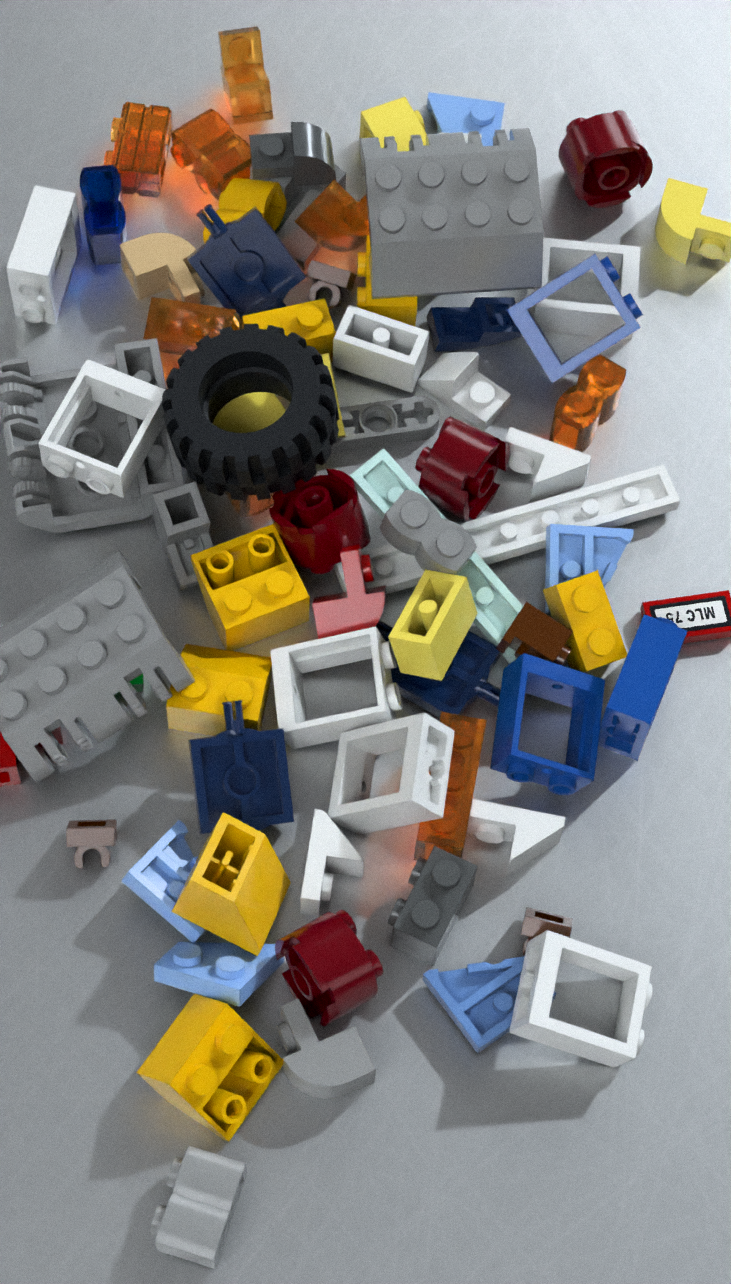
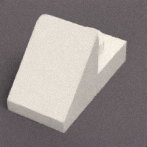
[417,352,511,431]
[504,427,592,503]
[466,799,566,875]
[300,809,364,916]

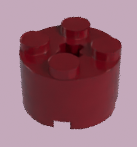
[559,110,653,208]
[415,416,510,521]
[269,469,371,574]
[275,909,384,1027]

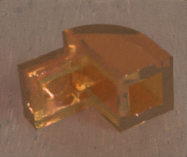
[218,26,273,125]
[294,179,370,252]

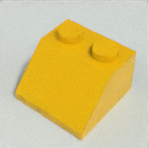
[166,644,273,736]

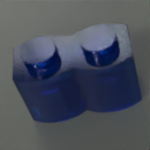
[79,164,128,265]

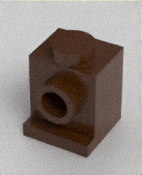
[496,602,573,665]

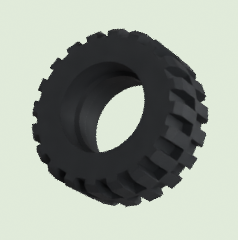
[162,324,339,501]

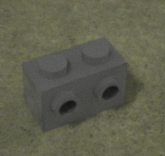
[388,846,478,966]

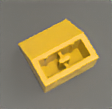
[190,524,310,651]
[171,812,291,956]
[136,993,283,1142]

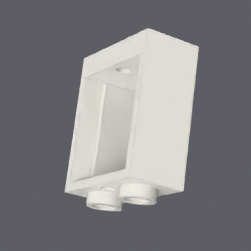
[6,185,82,325]
[526,238,640,340]
[38,359,166,498]
[270,626,402,750]
[328,712,455,835]
[509,930,653,1068]

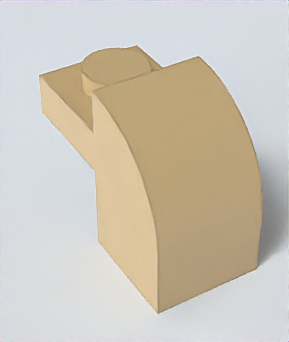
[119,233,205,320]

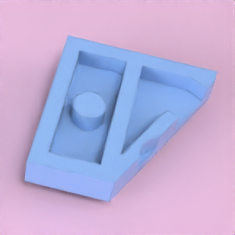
[427,92,505,146]
[545,524,634,615]
[122,820,206,944]
[154,942,284,1007]

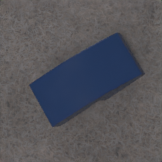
[426,297,522,352]

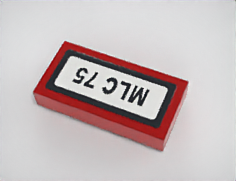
[640,590,731,644]

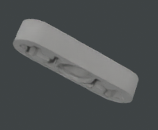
[330,396,440,453]

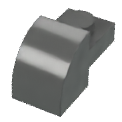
[249,122,336,186]

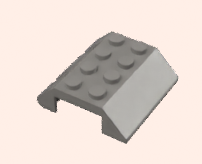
[360,128,543,299]
[0,338,185,534]
[0,551,195,783]

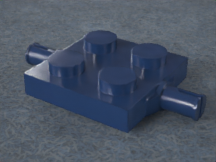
[187,204,307,327]
[376,620,501,726]
[188,700,294,834]

